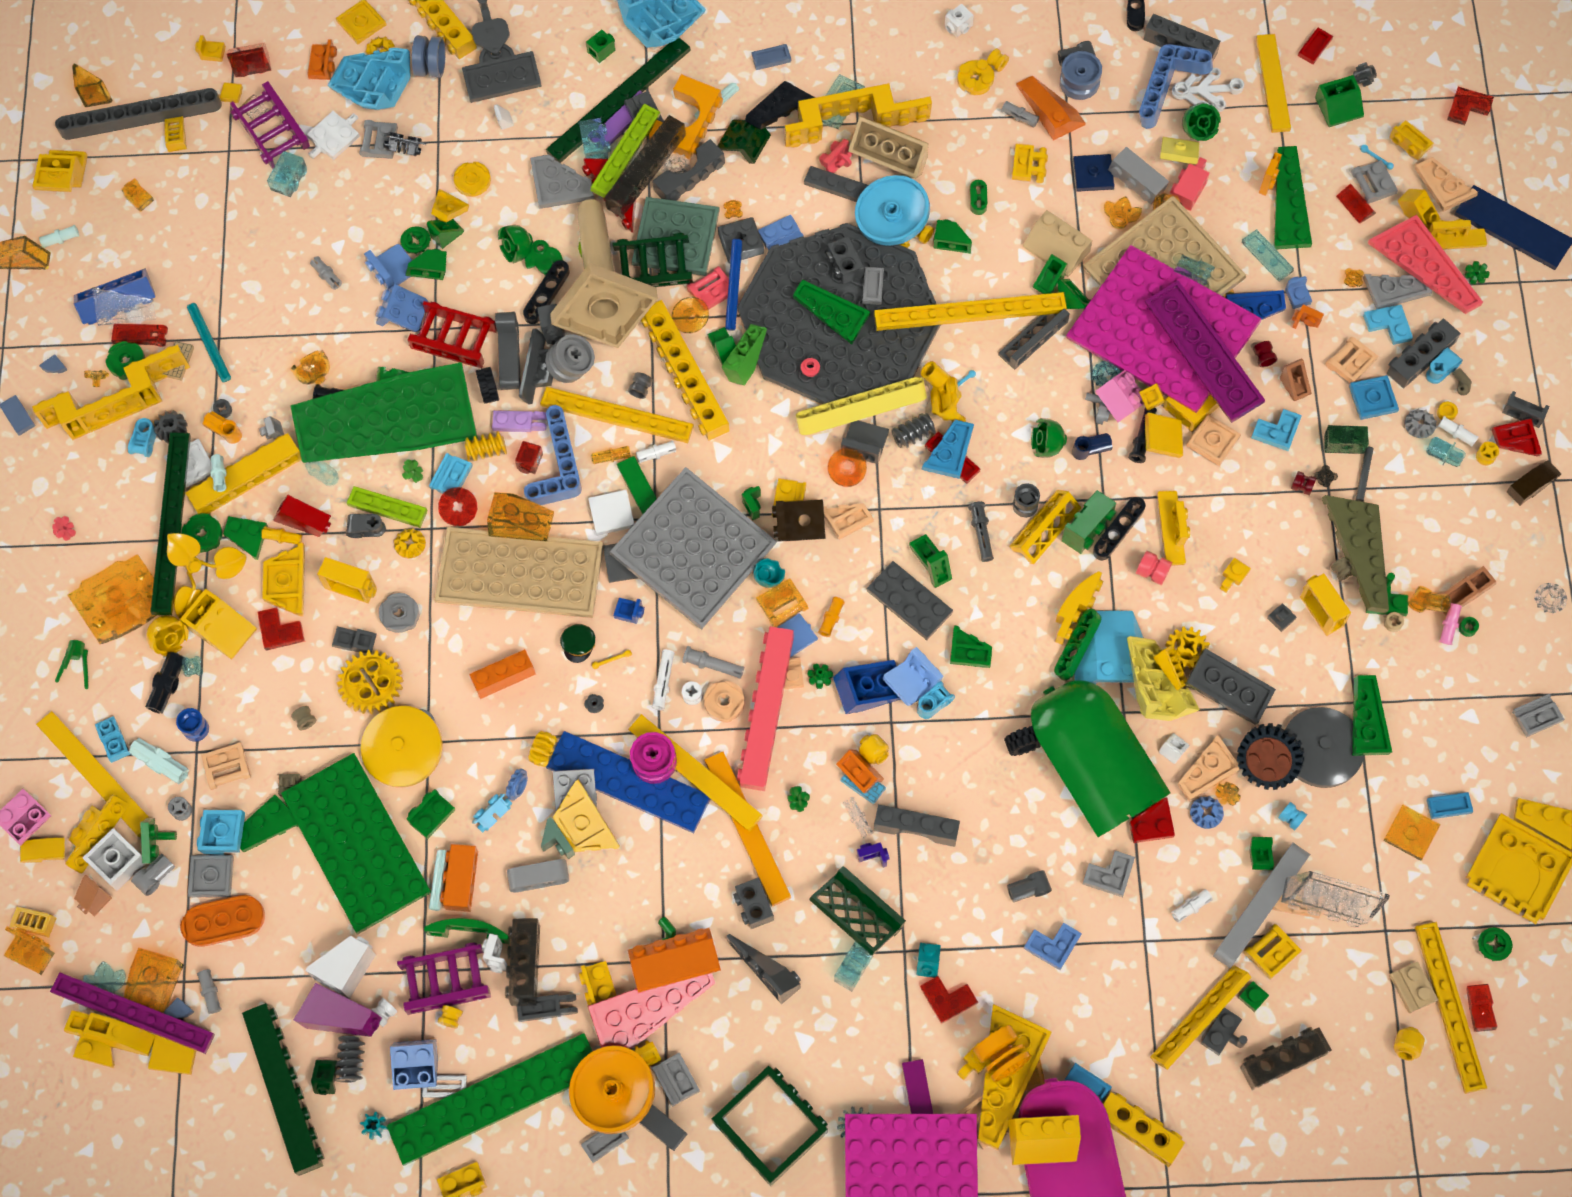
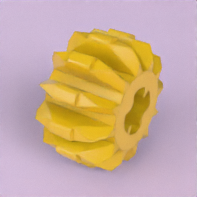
[528,731,557,767]

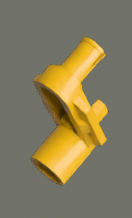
[921,361,966,423]

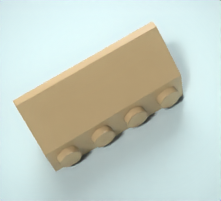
[848,116,929,179]

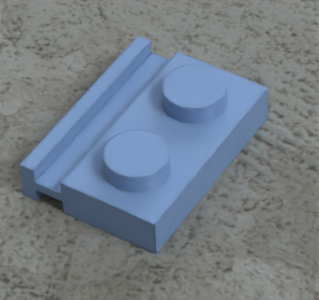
[758,215,804,250]

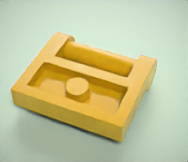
[1244,924,1302,980]

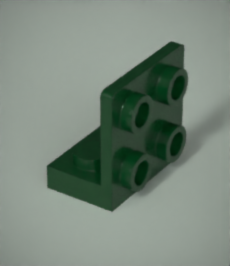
[718,119,771,164]

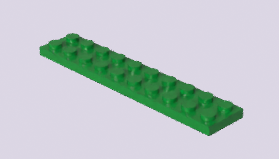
[386,1033,593,1166]

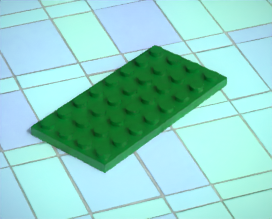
[281,753,431,935]

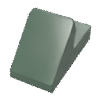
[541,817,575,859]

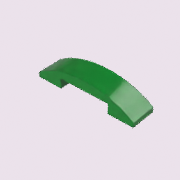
[424,918,511,944]

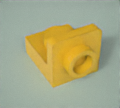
[195,35,226,62]

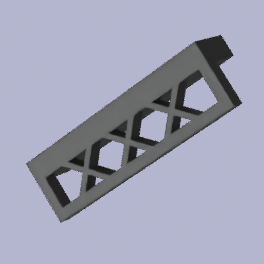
[998,308,1070,370]

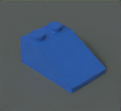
[833,660,901,714]

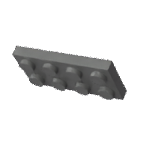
[867,561,953,641]
[1185,648,1276,725]

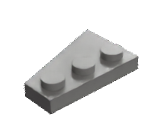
[1363,274,1432,310]

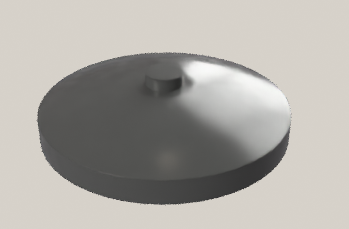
[1285,707,1364,788]

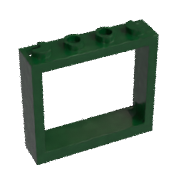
[711,1066,828,1187]

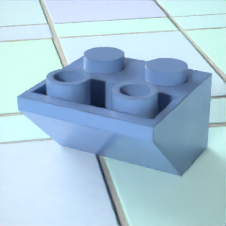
[390,1039,438,1090]

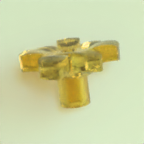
[84,370,109,387]
[1215,782,1241,806]

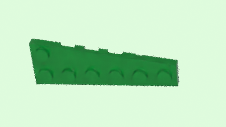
[1273,146,1312,250]

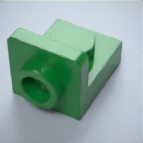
[742,486,761,520]

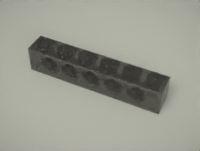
[604,115,686,218]

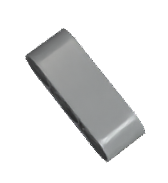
[507,859,569,893]

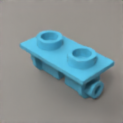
[471,794,512,833]

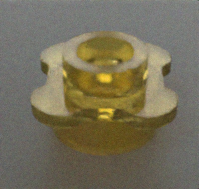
[723,200,743,219]
[1344,268,1364,287]

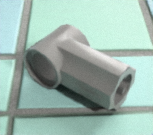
[131,854,175,896]

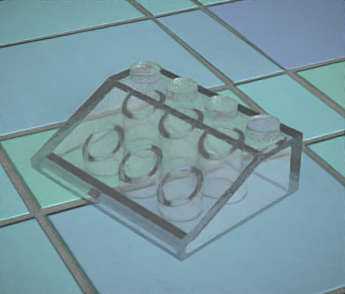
[1281,871,1390,928]

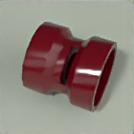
[1253,341,1278,367]
[1291,471,1317,496]

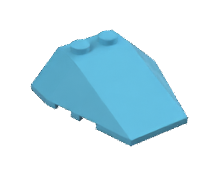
[617,0,706,48]
[328,48,410,110]
[1074,611,1143,684]

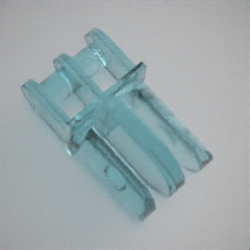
[1174,254,1215,285]
[1426,437,1466,467]

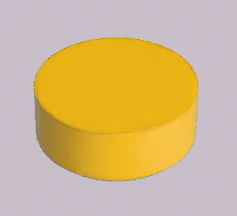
[1437,401,1458,421]

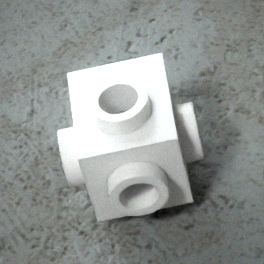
[945,4,974,38]

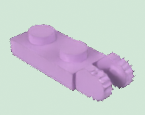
[492,410,547,432]

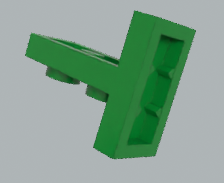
[909,534,952,588]

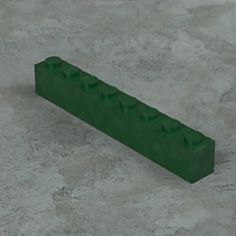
[242,1003,325,1176]

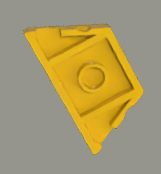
[262,543,305,616]
[553,778,620,852]

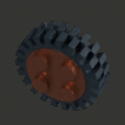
[1237,723,1305,790]

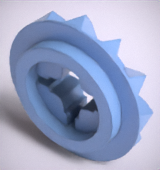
[506,768,528,801]
[1190,796,1224,829]

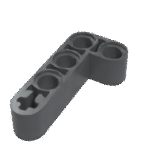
[495,311,521,390]

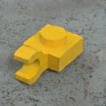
[1220,557,1251,593]
[957,1042,986,1080]

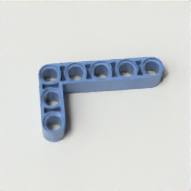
[1139,44,1213,129]
[524,405,582,507]

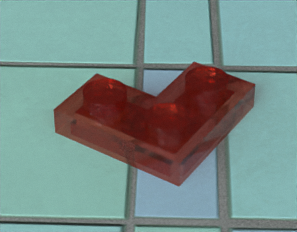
[1447,86,1494,126]
[258,607,305,651]
[920,976,978,1024]

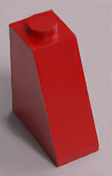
[273,495,331,537]

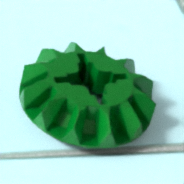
[400,226,431,255]
[1477,927,1513,962]

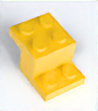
[32,150,88,192]

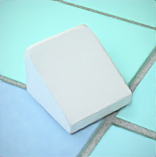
[494,104,514,130]
[1159,733,1190,764]

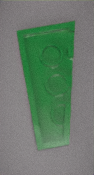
[793,279,870,345]
[1352,675,1393,756]

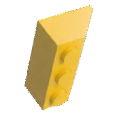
[1008,1115,1081,1165]

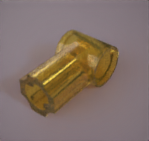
[1408,586,1451,613]

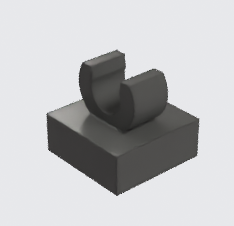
[1267,603,1297,632]

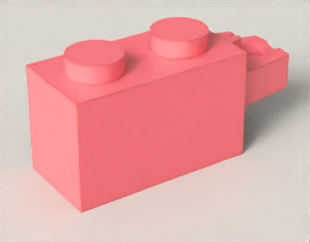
[1170,157,1210,211]

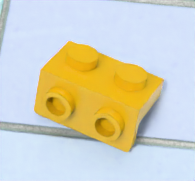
[1389,120,1434,160]

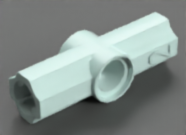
[129,738,189,785]

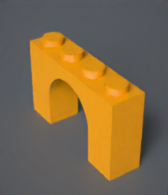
[649,74,723,160]

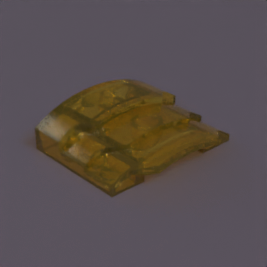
[67,554,157,645]

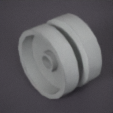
[545,334,595,383]

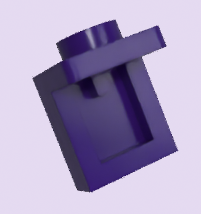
[857,842,890,868]

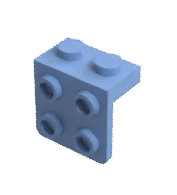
[364,244,412,290]
[376,284,428,332]

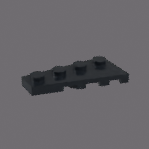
[745,81,816,129]

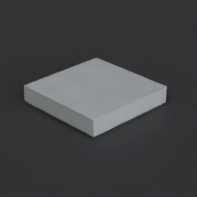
[188,855,234,898]

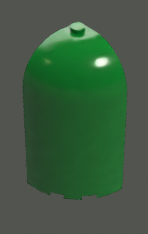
[1031,680,1171,838]

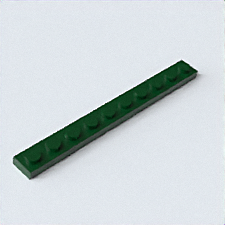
[546,38,691,163]
[150,433,191,615]

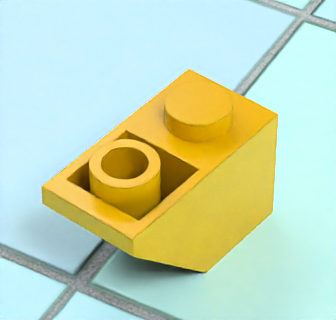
[1398,189,1441,230]

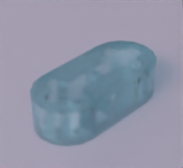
[305,460,339,487]

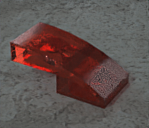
[1466,984,1498,1032]

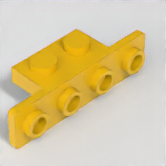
[1429,219,1487,249]
[1157,491,1190,566]
[65,795,129,874]

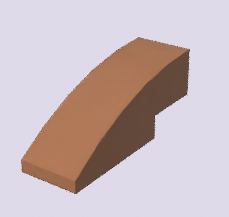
[1434,566,1497,616]

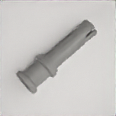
[682,646,745,679]

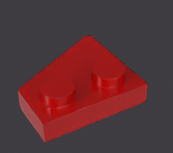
[1492,419,1542,457]
[1129,797,1175,843]

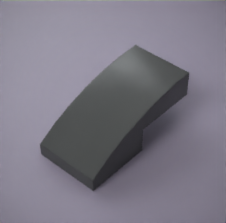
[332,626,377,653]

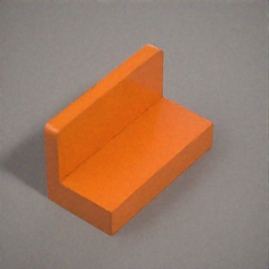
[836,750,884,794]

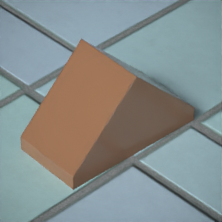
[1280,358,1312,401]

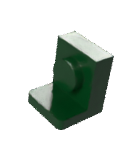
[311,1060,338,1095]

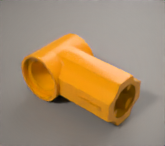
[202,411,242,444]

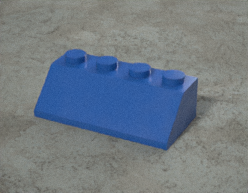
[74,268,156,325]

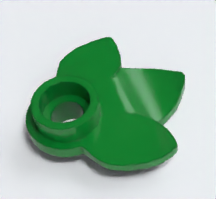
[525,240,563,276]

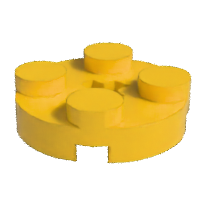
[957,59,994,95]

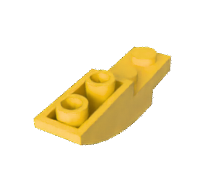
[1055,571,1104,645]
[64,1010,155,1056]

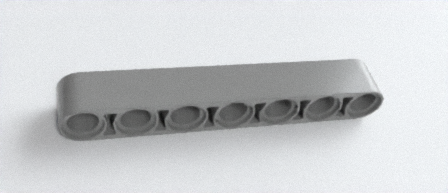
[1213,842,1311,968]

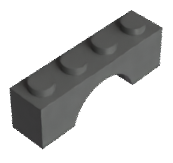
[652,139,725,201]
[874,804,960,847]

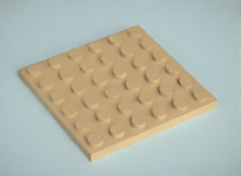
[1083,196,1246,296]

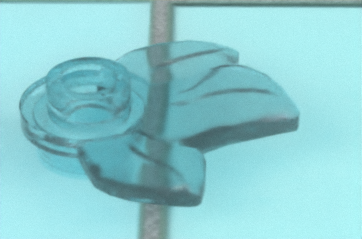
[83,961,126,994]

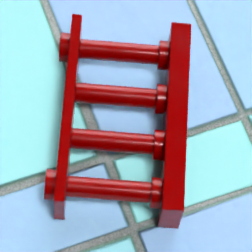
[408,301,497,369]

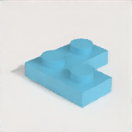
[1363,304,1413,345]
[1251,409,1302,451]

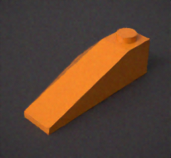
[1016,76,1086,140]

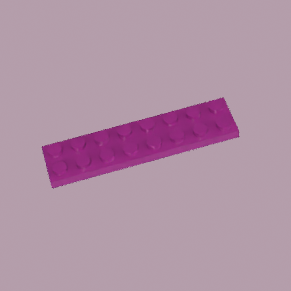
[1145,280,1265,423]

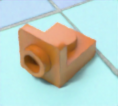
[1292,304,1324,329]

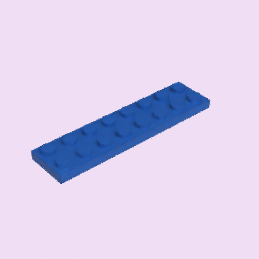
[546,731,711,834]

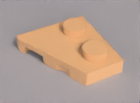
[824,503,874,540]

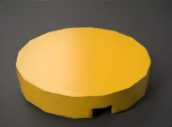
[454,162,491,197]

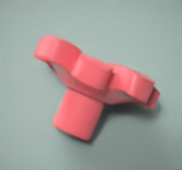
[52,516,76,541]

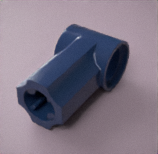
[1072,433,1113,460]

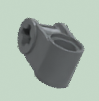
[346,514,386,538]

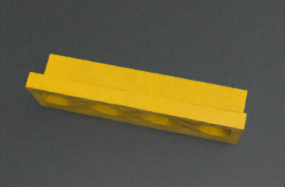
[1009,490,1082,564]

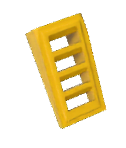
[165,116,187,152]
[1153,645,1187,691]
[9,907,57,938]

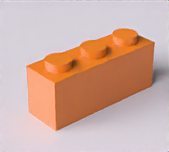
[469,649,536,699]
[440,844,479,912]

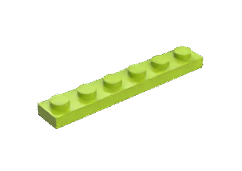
[590,104,660,199]

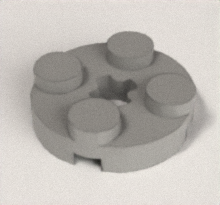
[379,593,420,633]

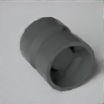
[1013,483,1040,518]

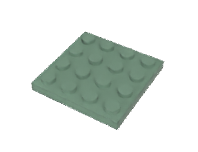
[632,197,720,276]

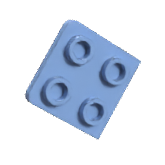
[883,647,944,706]

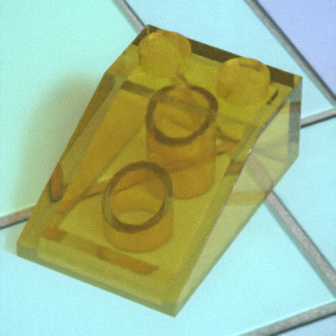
[487,492,554,542]
[124,947,184,1013]

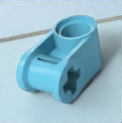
[1426,347,1463,384]
[128,418,157,458]
[917,681,955,719]

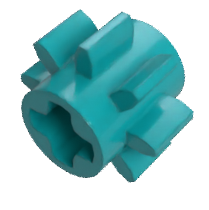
[360,1112,388,1140]

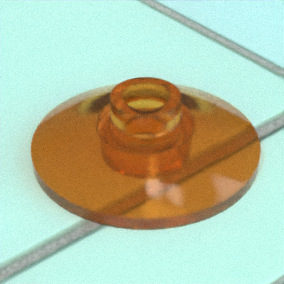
[828,448,867,487]

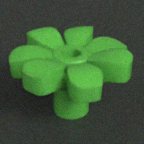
[402,459,423,483]

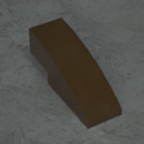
[1506,460,1562,506]

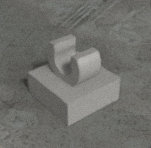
[259,416,284,440]

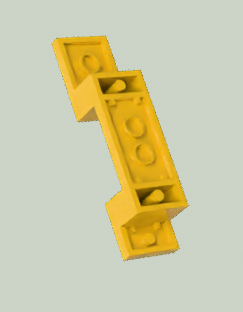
[784,83,932,147]
[32,344,190,440]

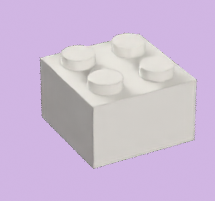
[83,828,146,891]

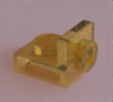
[121,178,154,212]

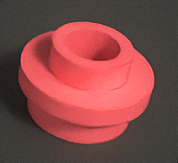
[801,358,820,377]

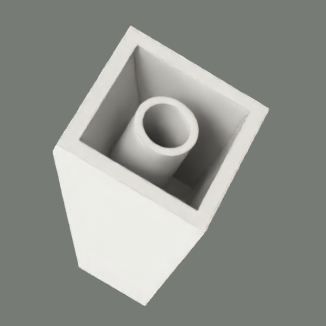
[305,936,376,999]

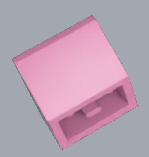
[1095,370,1144,422]
[0,789,51,846]

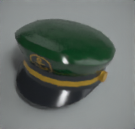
[560,624,596,663]

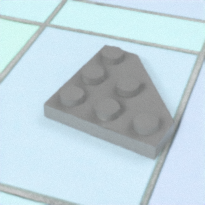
[530,154,594,209]

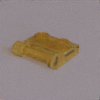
[756,578,809,627]

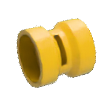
[915,225,934,244]

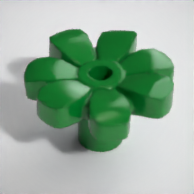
[1465,261,1490,285]
[807,664,833,689]
[787,786,810,812]

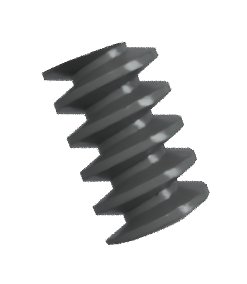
[892,413,936,448]
[335,1036,365,1083]

